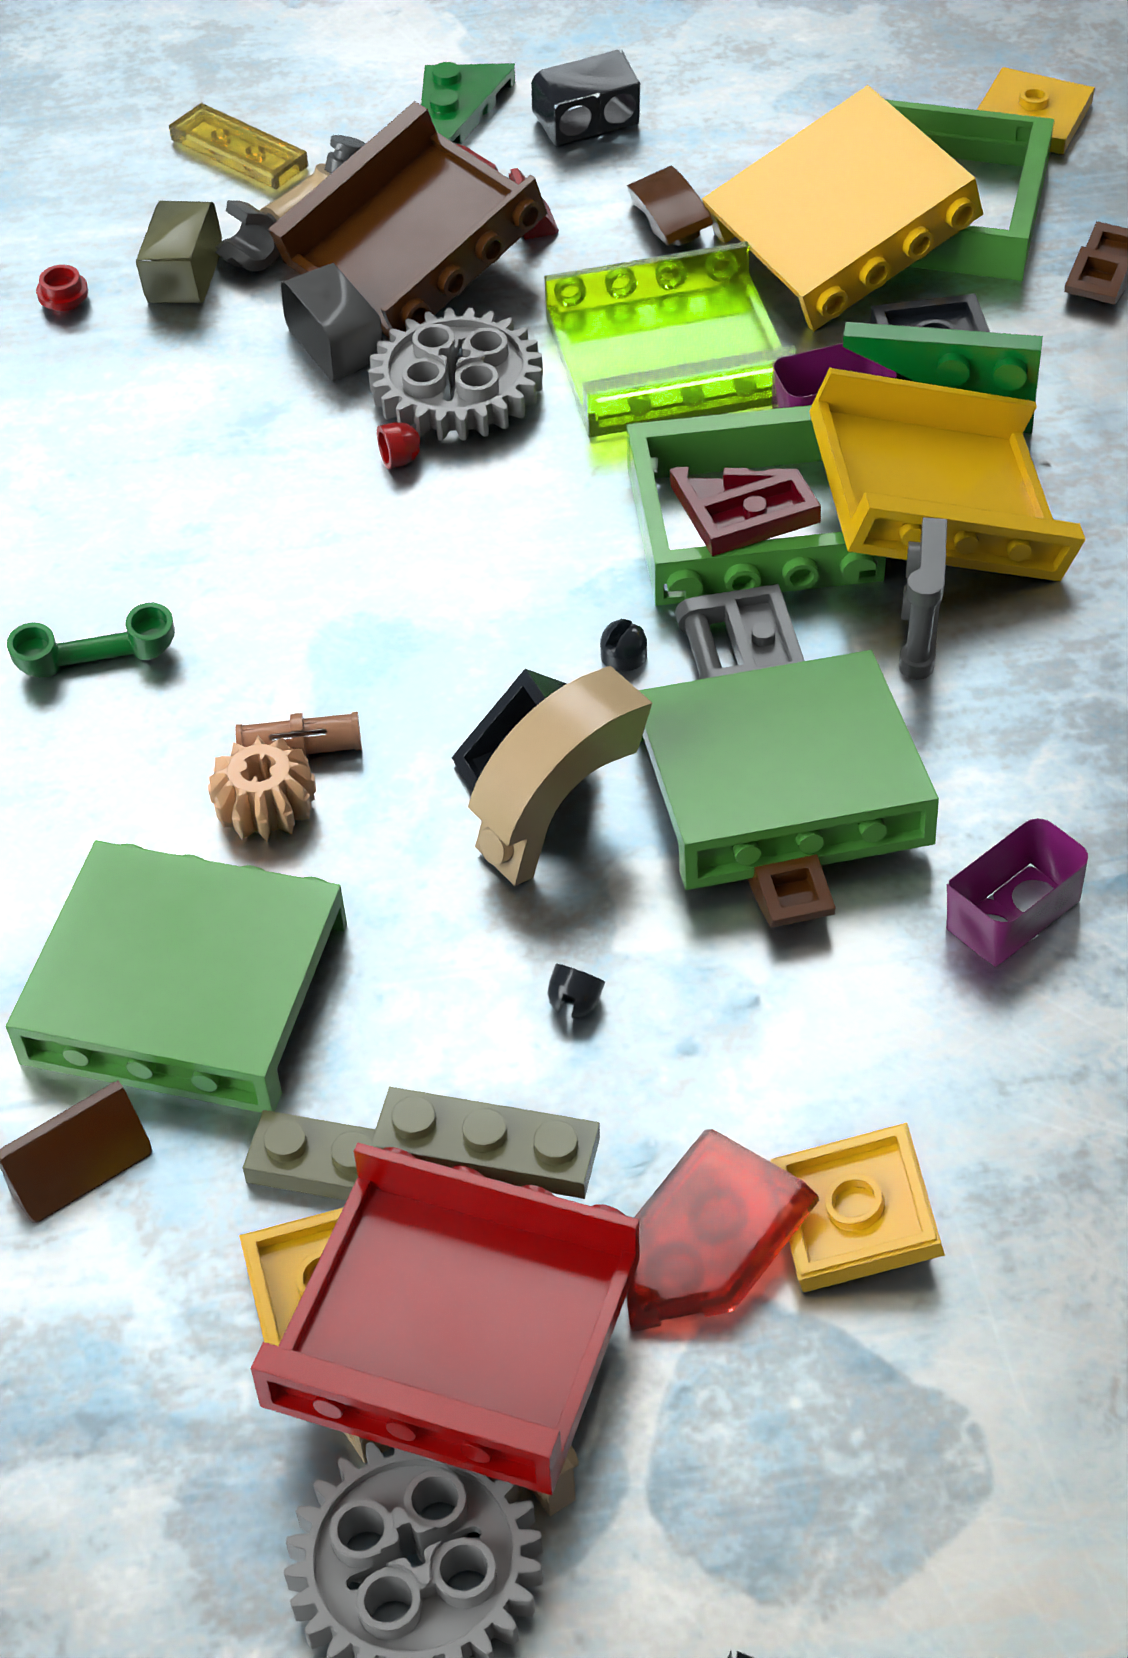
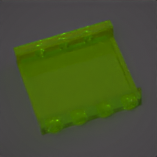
[544,241,798,438]

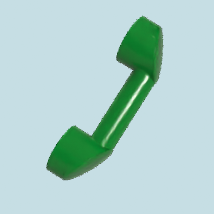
[7,602,175,678]

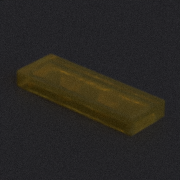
[168,103,309,189]

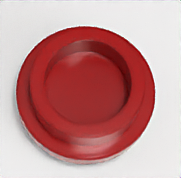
[36,264,89,312]

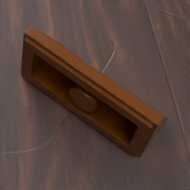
[0,1080,153,1223]

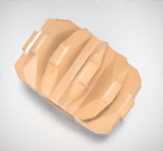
[208,735,317,842]

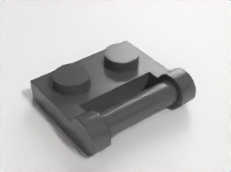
[898,517,947,680]
[675,584,805,680]

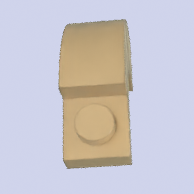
[468,666,652,886]

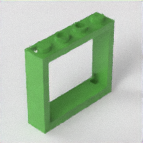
[885,99,1054,281]
[626,405,886,606]

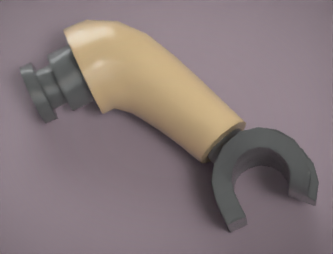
[215,135,366,272]

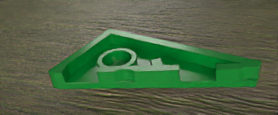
[421,62,516,144]
[843,322,1043,434]

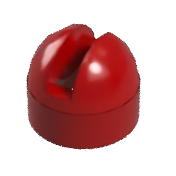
[377,422,420,469]

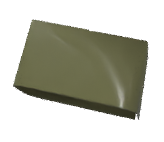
[135,200,222,303]

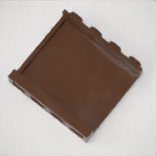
[268,101,548,339]

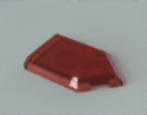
[626,1129,820,1332]

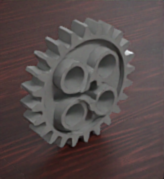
[368,308,543,440]
[284,1442,543,1658]

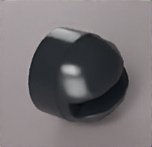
[600,619,647,672]
[547,963,605,1018]

